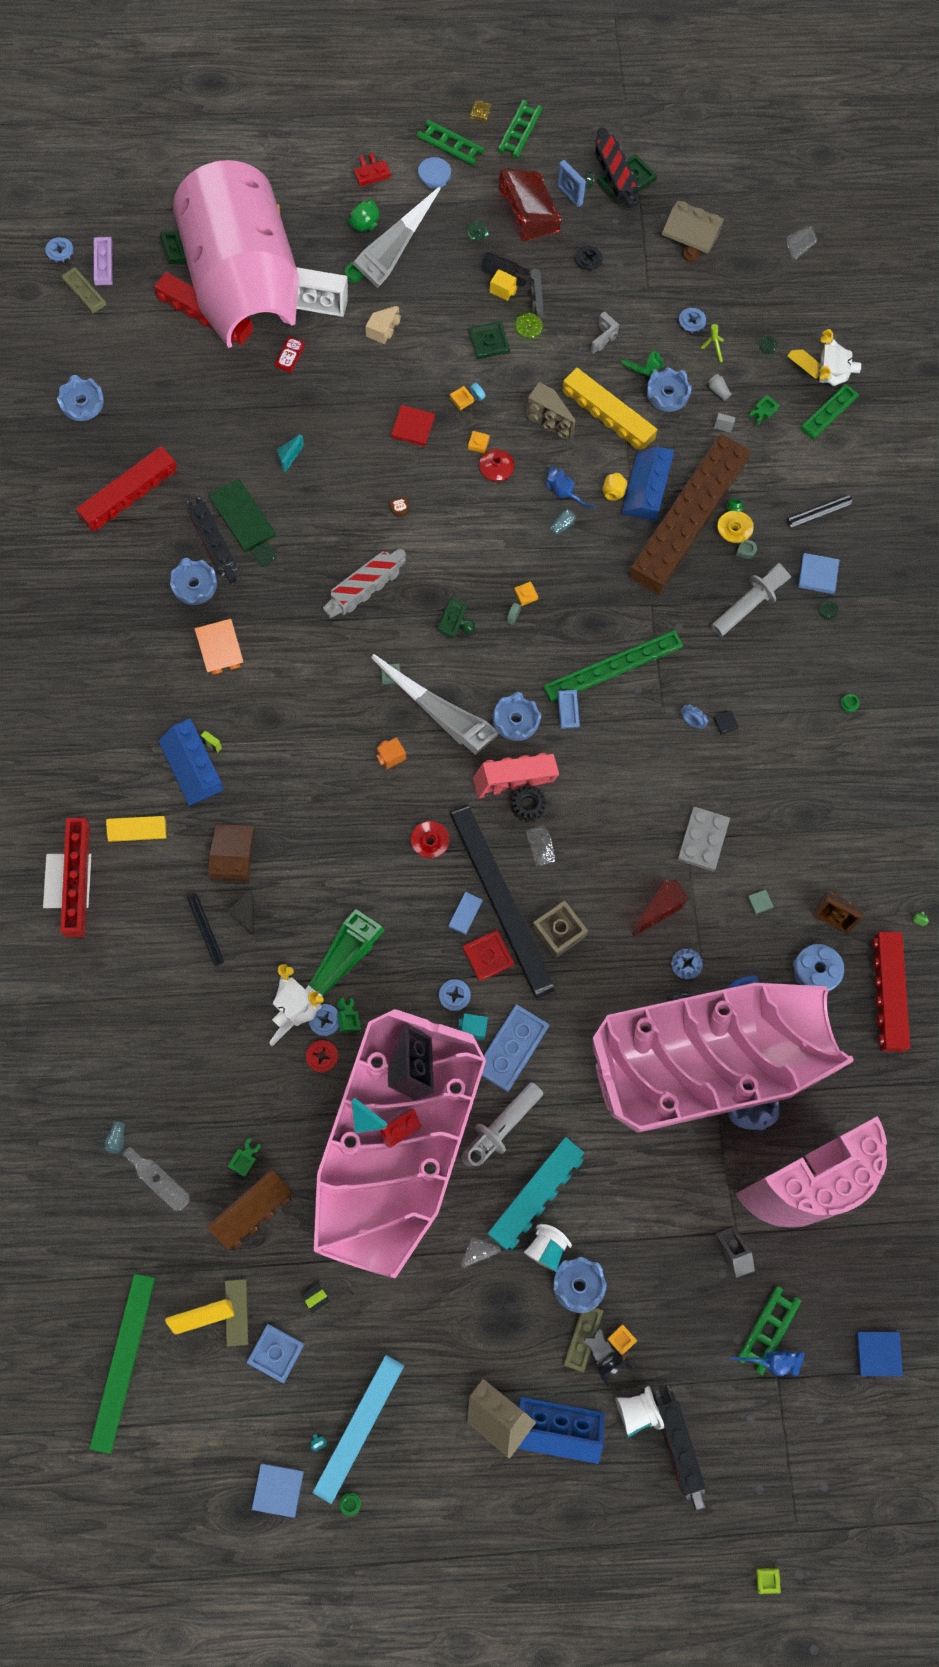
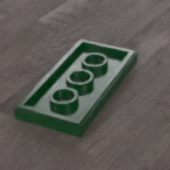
[208,479,276,553]

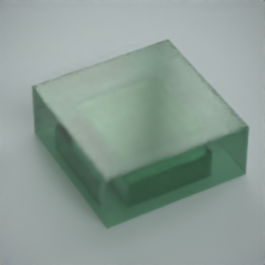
[252,542,277,568]

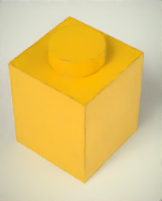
[490,269,517,301]

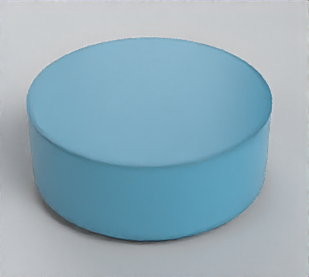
[469,383,485,401]

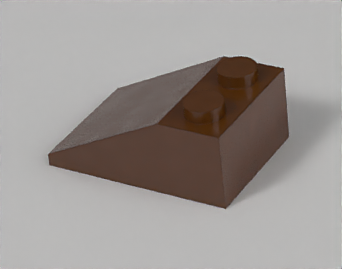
[208,824,254,882]
[813,892,864,934]

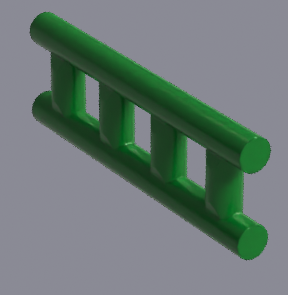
[497,100,543,159]
[417,119,485,166]
[738,1285,801,1375]

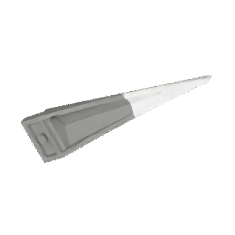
[352,187,440,288]
[371,654,499,755]

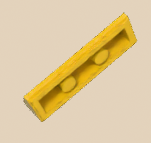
[106,816,166,842]
[165,1299,234,1334]

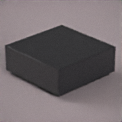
[713,710,739,735]

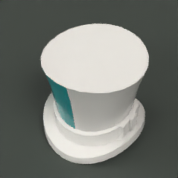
[524,1224,572,1272]
[616,1386,664,1438]

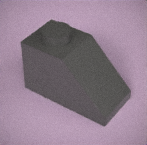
[716,1226,755,1278]

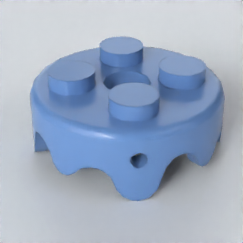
[647,368,691,412]
[57,375,104,421]
[170,558,217,605]
[492,692,541,741]
[793,944,844,992]
[728,1101,779,1130]
[553,1257,607,1313]

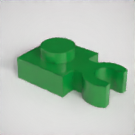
[748,395,780,425]
[337,998,361,1033]
[228,1138,261,1178]

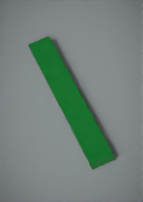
[543,630,683,703]
[90,1274,156,1454]

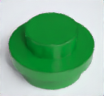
[726,499,744,511]
[841,694,860,712]
[339,1493,361,1516]

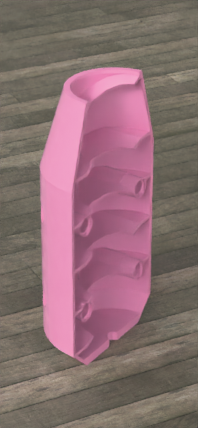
[173,160,299,348]
[593,983,854,1133]
[314,1009,486,1278]

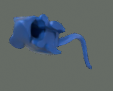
[546,466,597,509]
[730,1350,804,1376]

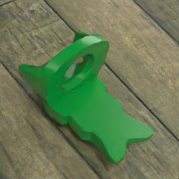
[621,350,665,377]

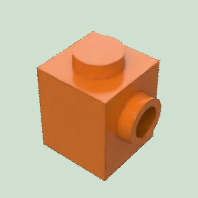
[376,737,406,770]

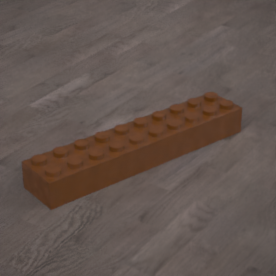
[629,434,751,595]

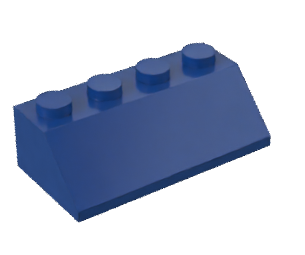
[621,446,674,522]
[158,718,224,806]
[517,1397,604,1464]

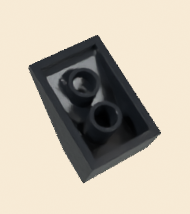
[388,1023,434,1100]

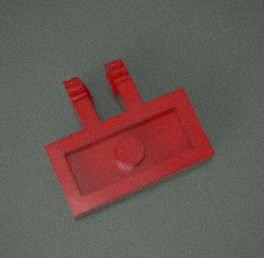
[354,152,391,187]

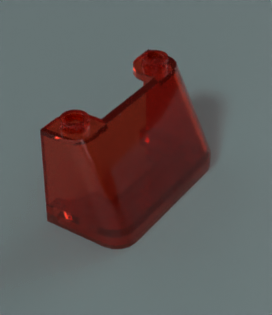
[498,168,562,242]

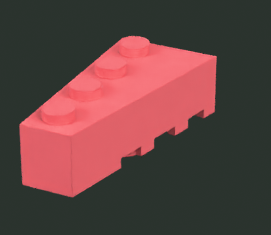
[473,753,559,799]

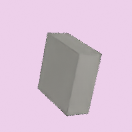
[714,413,736,433]

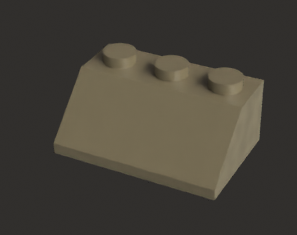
[662,201,724,253]
[467,1379,536,1459]

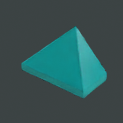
[277,434,304,472]
[352,1098,388,1133]

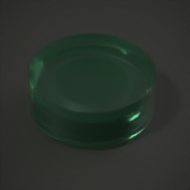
[584,171,594,189]
[759,336,778,354]
[819,601,839,620]

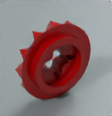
[306,1040,338,1072]

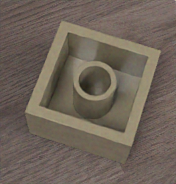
[532,900,588,959]

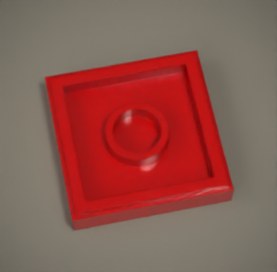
[391,405,435,447]
[462,930,515,982]

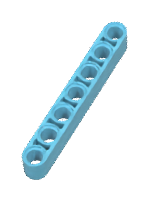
[313,1355,404,1504]

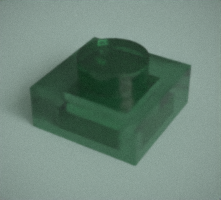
[466,220,488,242]

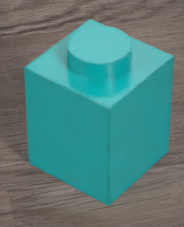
[458,1013,488,1040]

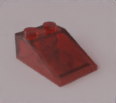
[632,879,688,936]

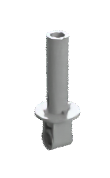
[711,563,791,637]
[462,1082,543,1166]

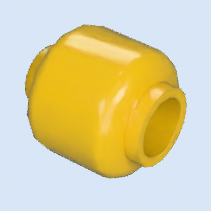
[602,473,627,501]

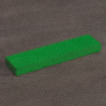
[800,384,859,440]

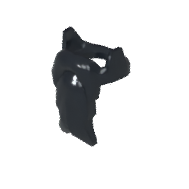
[584,1329,633,1387]

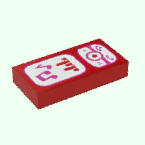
[275,336,305,373]

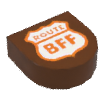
[389,497,409,517]

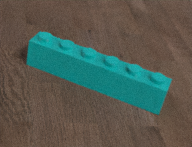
[487,1137,584,1251]

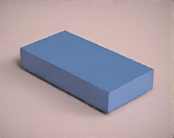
[557,690,580,729]
[449,892,483,935]

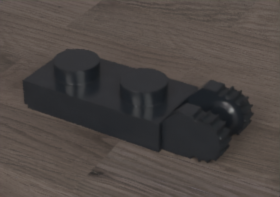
[481,252,529,286]

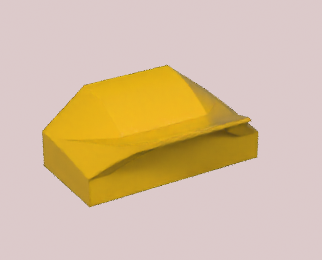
[788,350,820,379]

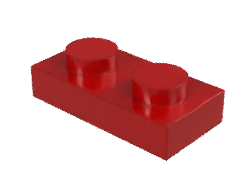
[380,1109,422,1148]

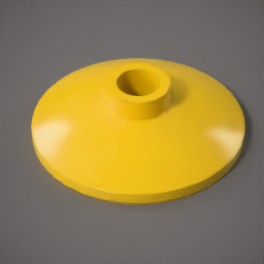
[717,511,754,543]

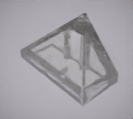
[787,226,818,260]
[526,825,555,866]
[461,1237,501,1269]

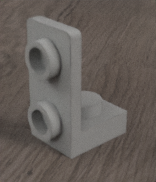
[591,311,619,354]

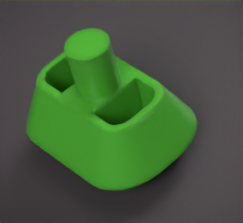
[913,912,929,926]

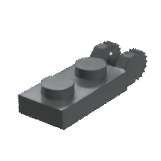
[530,269,544,318]

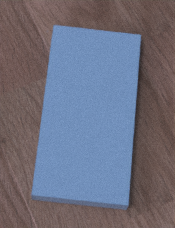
[482,1004,550,1093]

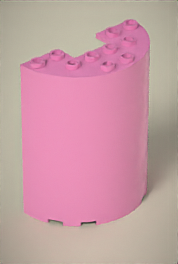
[735,1116,887,1228]

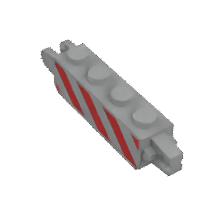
[323,549,406,618]

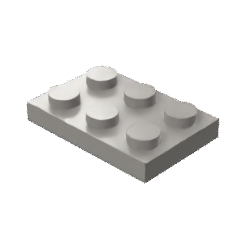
[678,807,730,872]

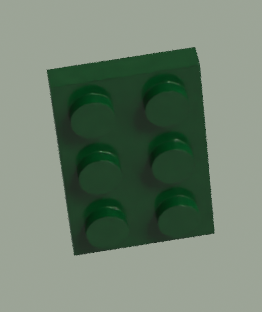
[597,154,657,205]

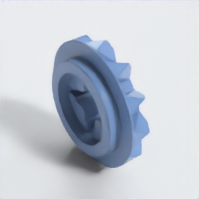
[45,237,73,263]
[679,308,706,333]
[681,704,709,729]
[671,948,703,979]
[439,979,471,1011]
[309,1004,339,1036]

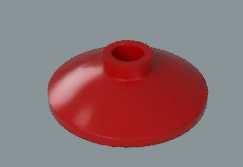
[479,449,514,481]
[411,821,449,858]

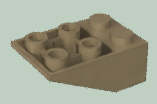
[526,382,576,441]

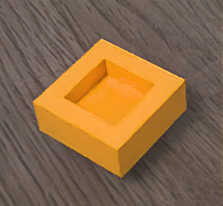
[450,386,474,410]
[468,431,490,453]
[514,582,538,606]
[607,1324,637,1355]

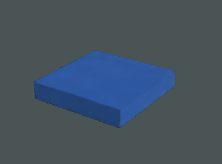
[856,1332,903,1376]

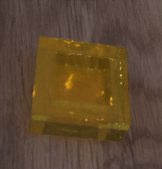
[471,100,491,121]

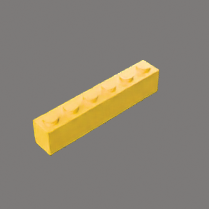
[562,368,658,451]

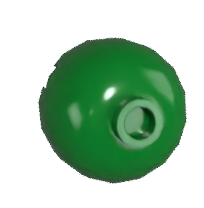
[346,197,380,232]

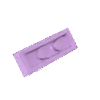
[94,237,112,285]

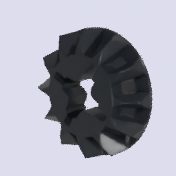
[575,246,603,271]

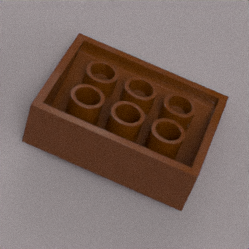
[207,1169,293,1251]

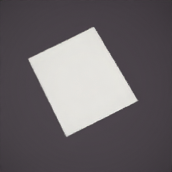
[43,854,91,908]

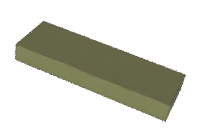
[61,267,106,314]
[225,1279,249,1347]
[563,1308,603,1373]

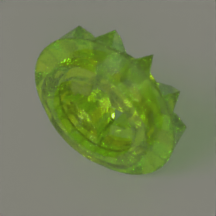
[515,313,543,339]

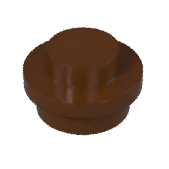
[683,246,700,262]

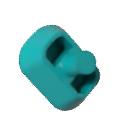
[311,1434,327,1451]

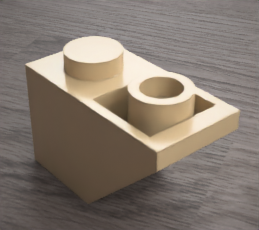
[366,306,401,344]

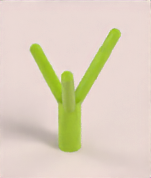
[701,324,724,363]

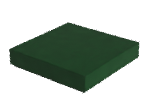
[468,321,510,360]

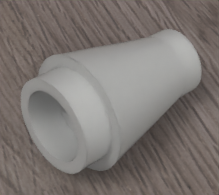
[707,374,732,401]

